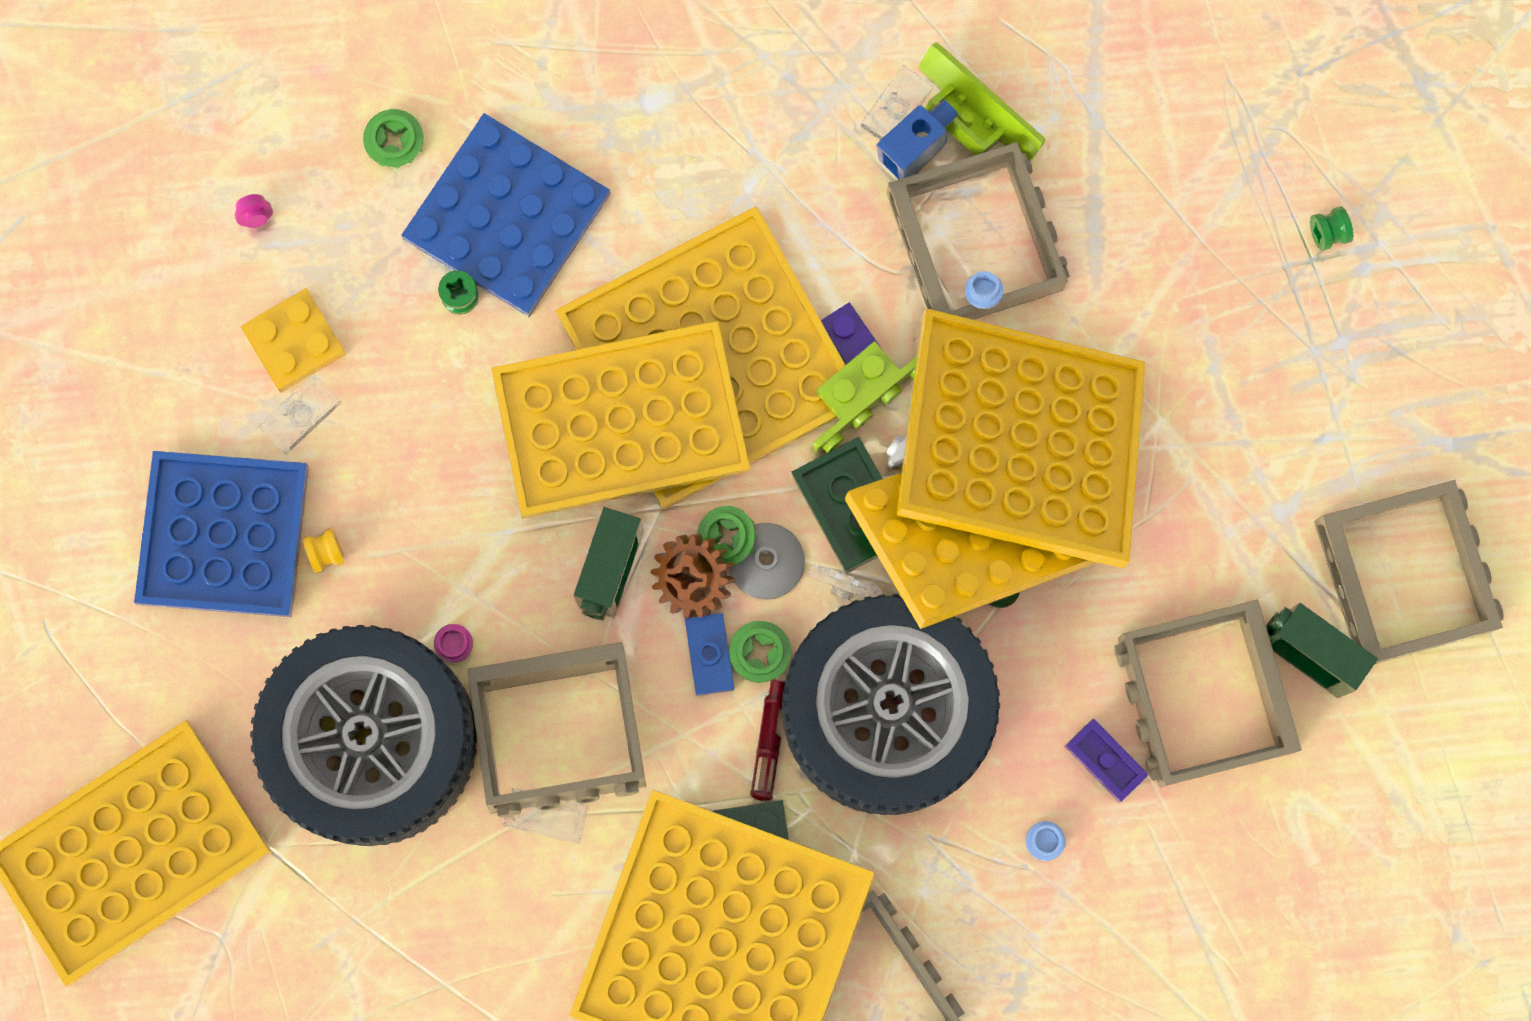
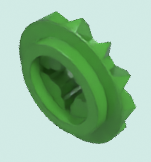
[363,109,424,169]
[697,506,758,566]
[729,621,791,683]

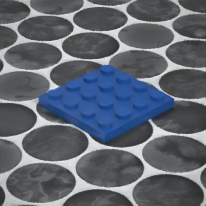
[401,113,611,317]
[134,451,309,618]

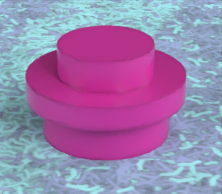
[234,194,273,228]
[434,624,473,663]

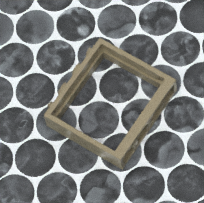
[887,142,1070,320]
[1314,480,1504,664]
[1114,599,1302,788]
[467,642,647,817]
[862,890,965,1021]

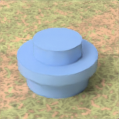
[965,271,1003,309]
[1026,821,1065,861]

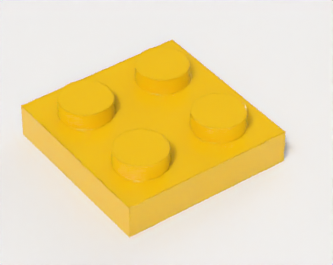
[240,288,346,393]

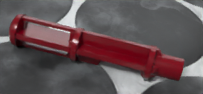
[750,680,785,801]

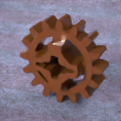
[650,533,735,619]

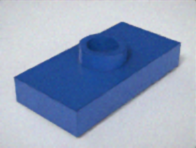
[685,613,734,696]

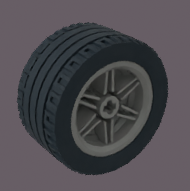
[782,594,1000,815]
[250,625,477,846]

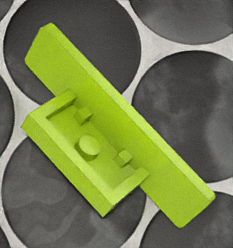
[919,42,1046,161]
[811,341,917,455]

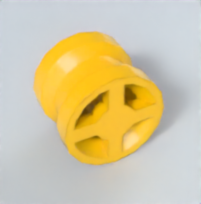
[303,527,346,574]

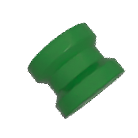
[1310,206,1354,251]
[438,270,479,315]

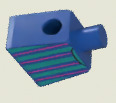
[876,99,958,180]

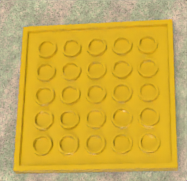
[555,206,846,511]
[896,308,1145,568]
[569,790,876,1021]

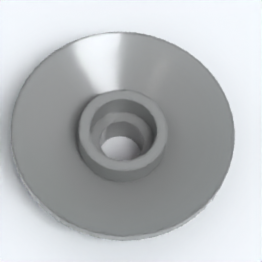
[729,523,805,599]

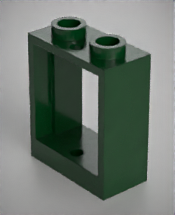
[573,507,644,621]
[1266,602,1378,698]

